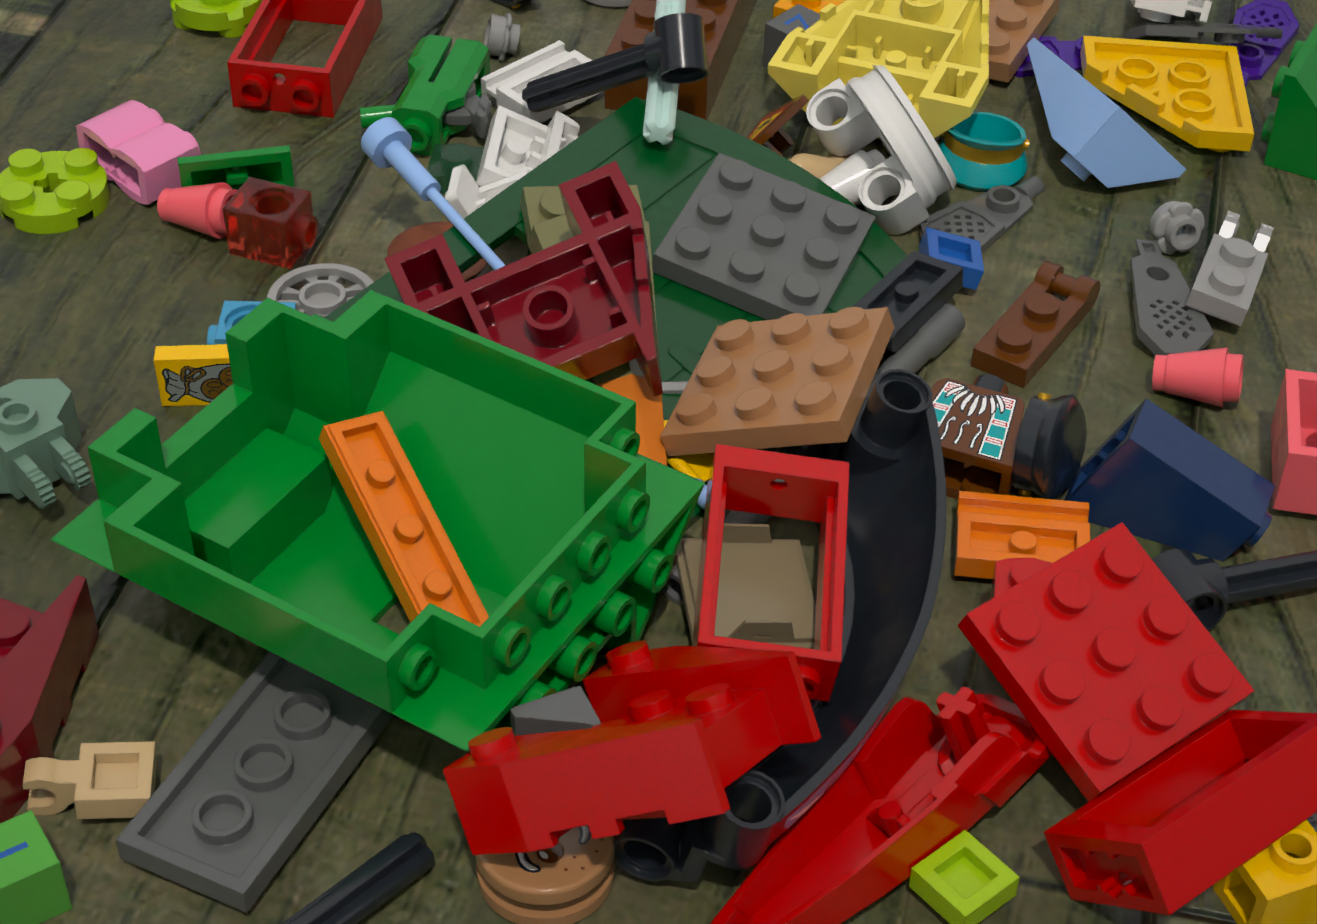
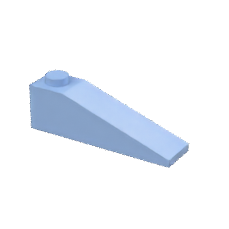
[1027,37,1186,188]

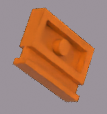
[954,491,1090,579]

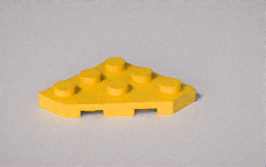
[1080,36,1254,152]

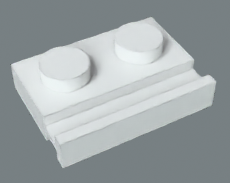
[1130,0,1212,23]
[481,40,601,123]

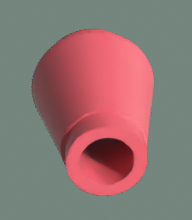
[157,182,246,239]
[1152,347,1244,408]

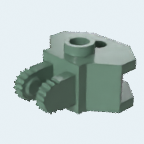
[0,378,92,509]

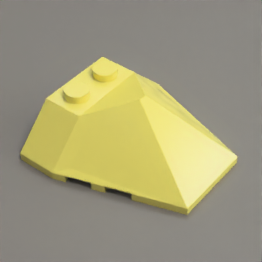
[768,0,989,139]

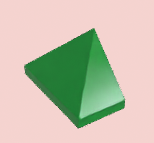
[177,145,296,202]

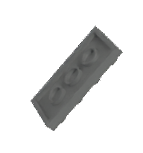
[116,652,394,913]

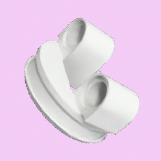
[806,65,957,235]

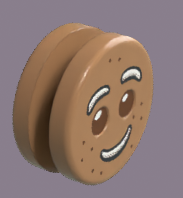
[475,825,615,924]

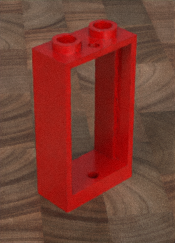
[227,0,383,118]
[692,444,849,702]
[1043,710,1317,915]

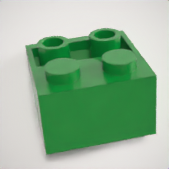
[1261,23,1317,180]

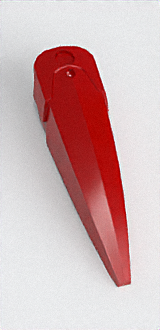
[710,687,1052,924]

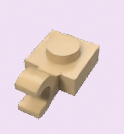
[23,741,157,819]

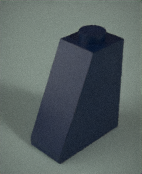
[1064,398,1275,562]

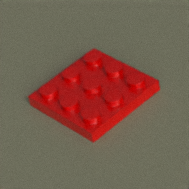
[957,522,1255,802]

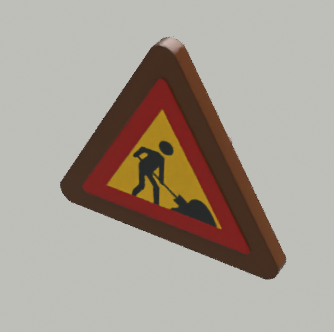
[746,94,809,156]

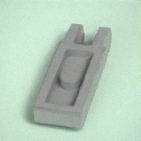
[1185,210,1274,327]

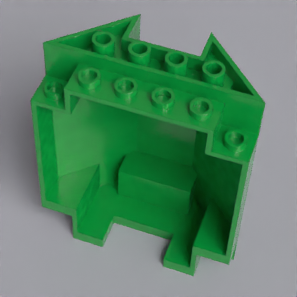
[50,290,705,752]

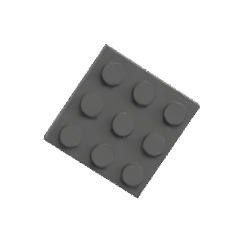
[652,153,876,320]

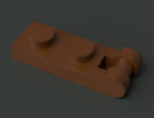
[971,261,1100,388]

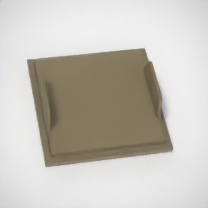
[675,523,816,649]

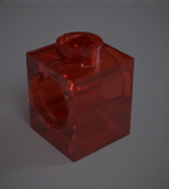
[223,177,318,269]

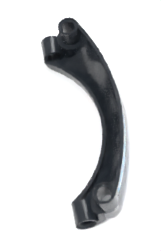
[613,369,946,882]

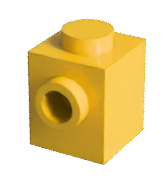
[1212,819,1317,924]

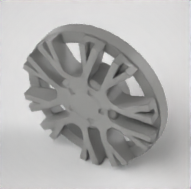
[267,263,374,317]

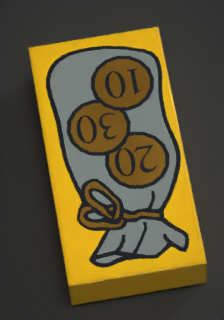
[153,344,233,406]

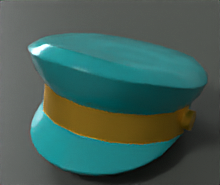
[938,111,1029,192]

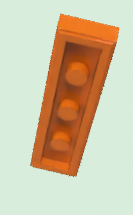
[319,411,489,627]

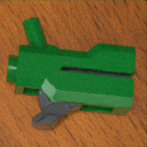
[359,34,492,156]

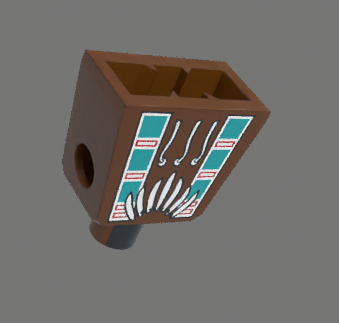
[931,374,1025,500]

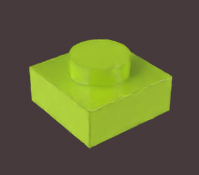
[909,830,1020,924]

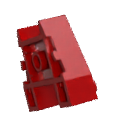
[442,641,821,855]

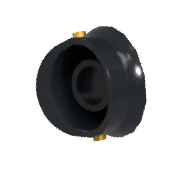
[1012,392,1087,500]

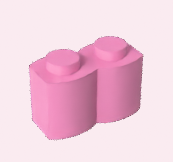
[76,100,201,205]

